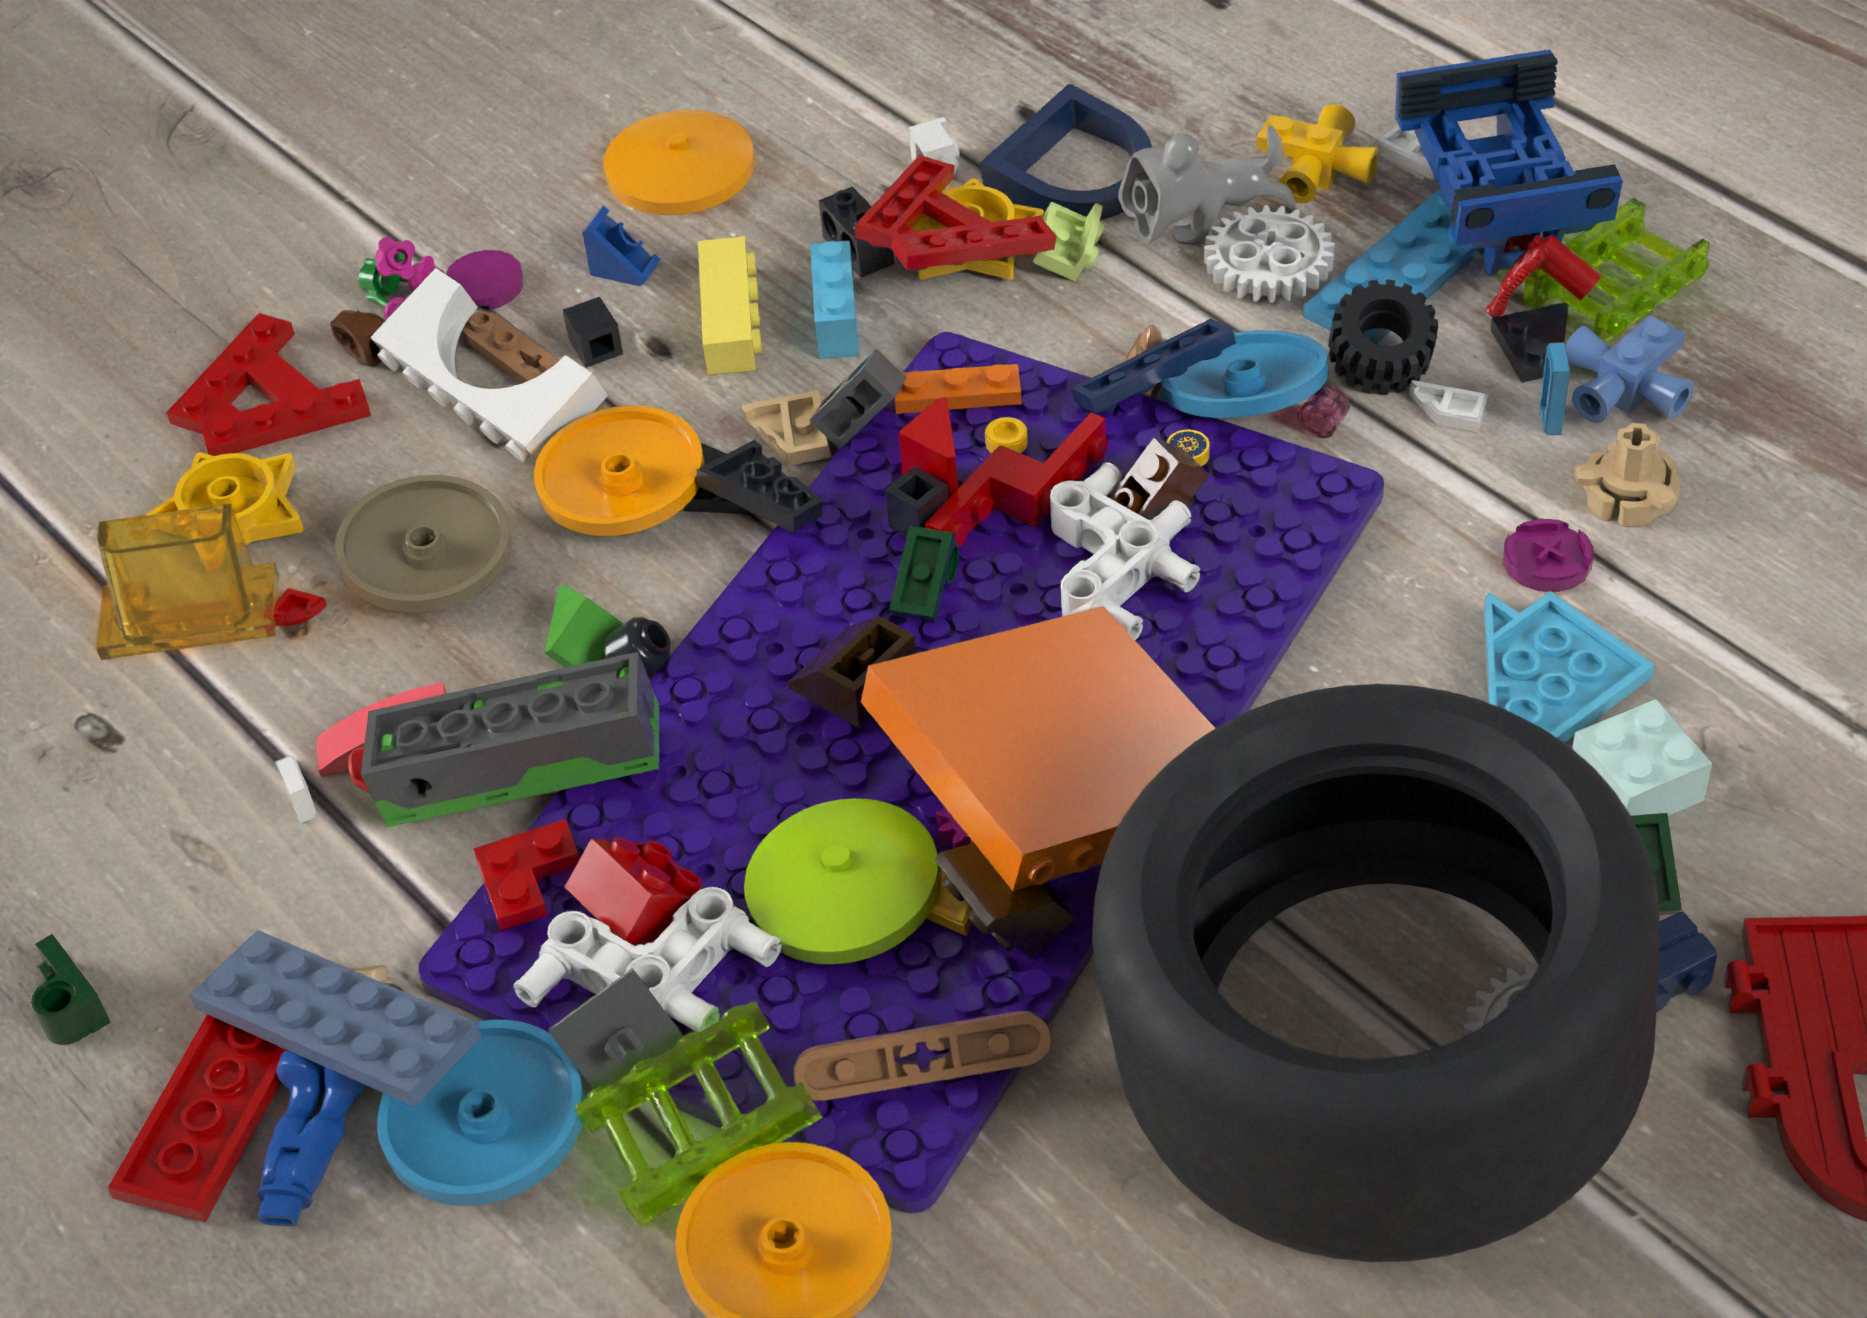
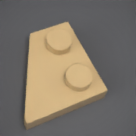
[741,390,831,466]

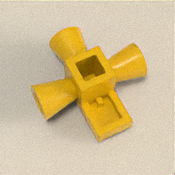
[1256,104,1380,204]

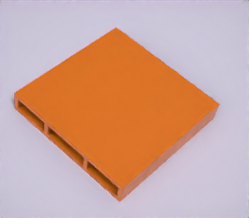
[861,606,1215,891]

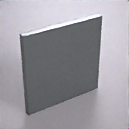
[548,968,693,1110]

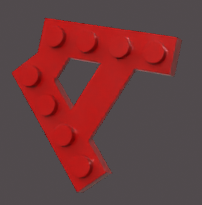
[855,155,1056,270]
[166,313,371,456]

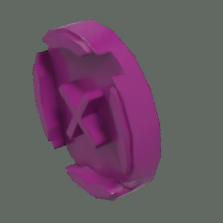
[446,250,524,310]
[1503,518,1593,592]

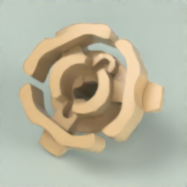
[1574,423,1682,527]

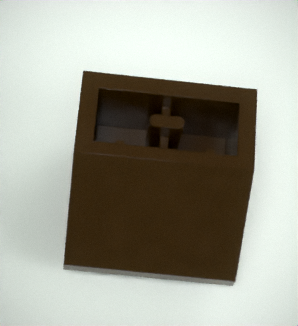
[788,615,916,729]
[935,843,1075,959]

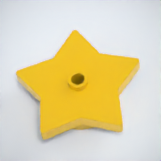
[911,178,1045,280]
[144,452,304,572]

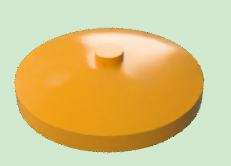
[603,110,755,215]
[534,406,705,536]
[675,1142,893,1318]

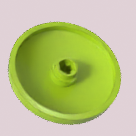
[744,798,941,964]

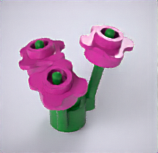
[358,237,444,320]

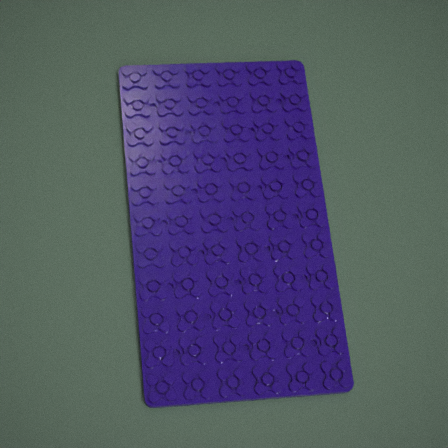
[418,332,1384,1214]

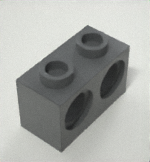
[809,349,906,449]

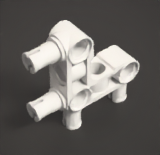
[1050,463,1200,640]
[513,887,781,1037]

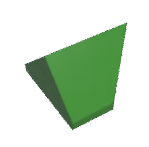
[545,585,624,668]

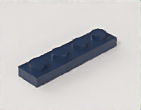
[1071,319,1236,414]

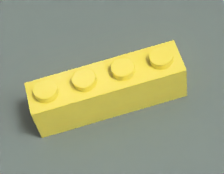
[698,236,762,375]

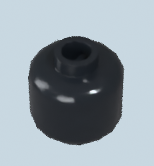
[603,617,671,677]

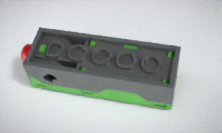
[348,652,659,828]

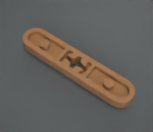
[463,311,604,412]
[794,1011,1051,1101]

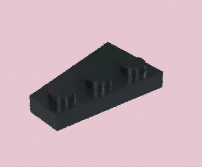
[697,439,823,532]

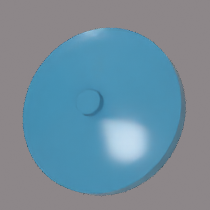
[1160,330,1329,418]
[377,1020,586,1206]

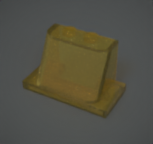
[96,504,279,660]

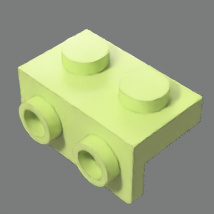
[1032,202,1105,281]

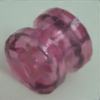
[1297,385,1350,438]

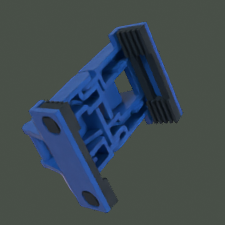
[1395,49,1623,276]

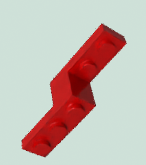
[925,413,1108,547]

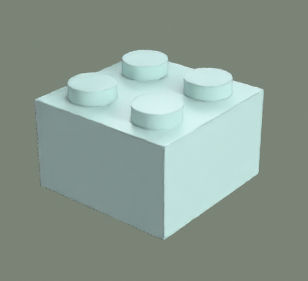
[1572,699,1712,816]

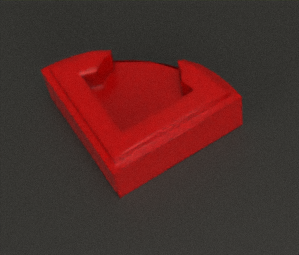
[265,588,327,626]

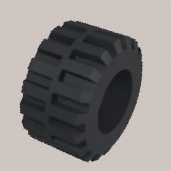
[1328,279,1439,395]

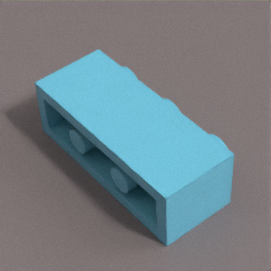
[810,241,859,359]

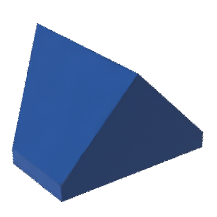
[582,205,661,286]

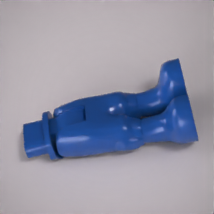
[257,1050,367,1227]

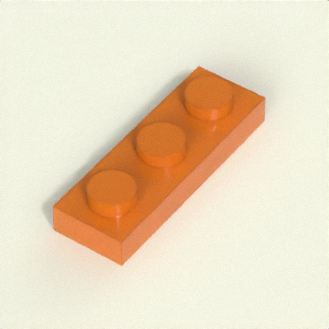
[895,364,1022,414]

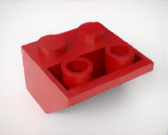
[564,837,704,945]

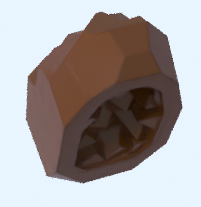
[330,310,386,367]

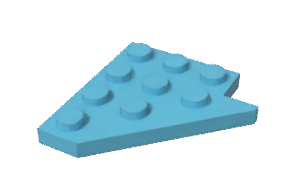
[1484,591,1655,743]

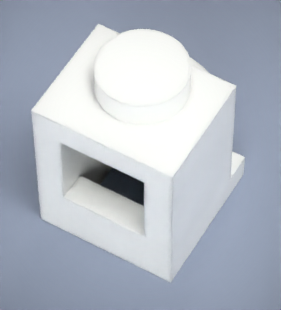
[909,117,959,175]

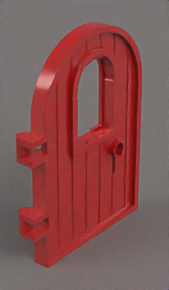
[1724,916,1867,1222]

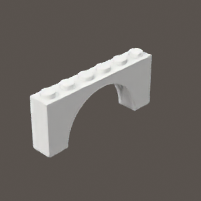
[370,268,608,464]

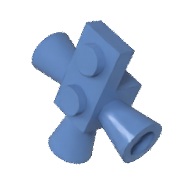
[1565,315,1694,423]

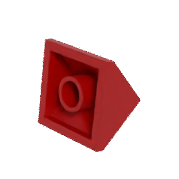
[899,397,958,498]

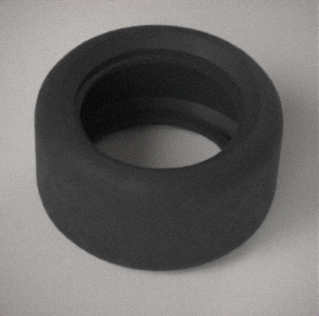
[1092,684,1660,1262]

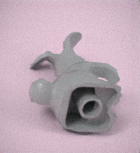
[1118,125,1297,245]

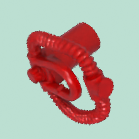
[1485,235,1602,318]

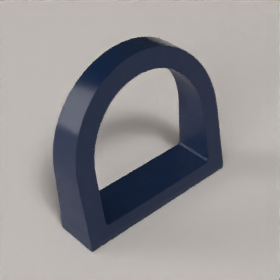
[980,84,1152,220]

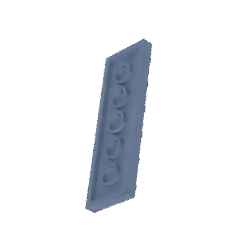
[189,930,482,1107]

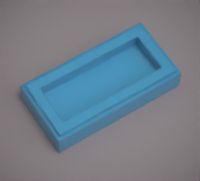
[1539,342,1570,435]

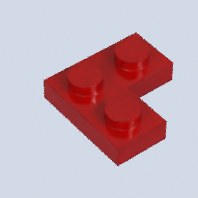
[473,819,580,931]

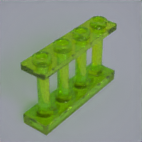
[1523,198,1710,342]
[574,1001,823,1226]

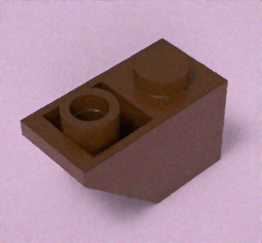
[1110,437,1209,520]

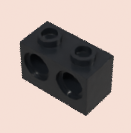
[819,186,895,278]

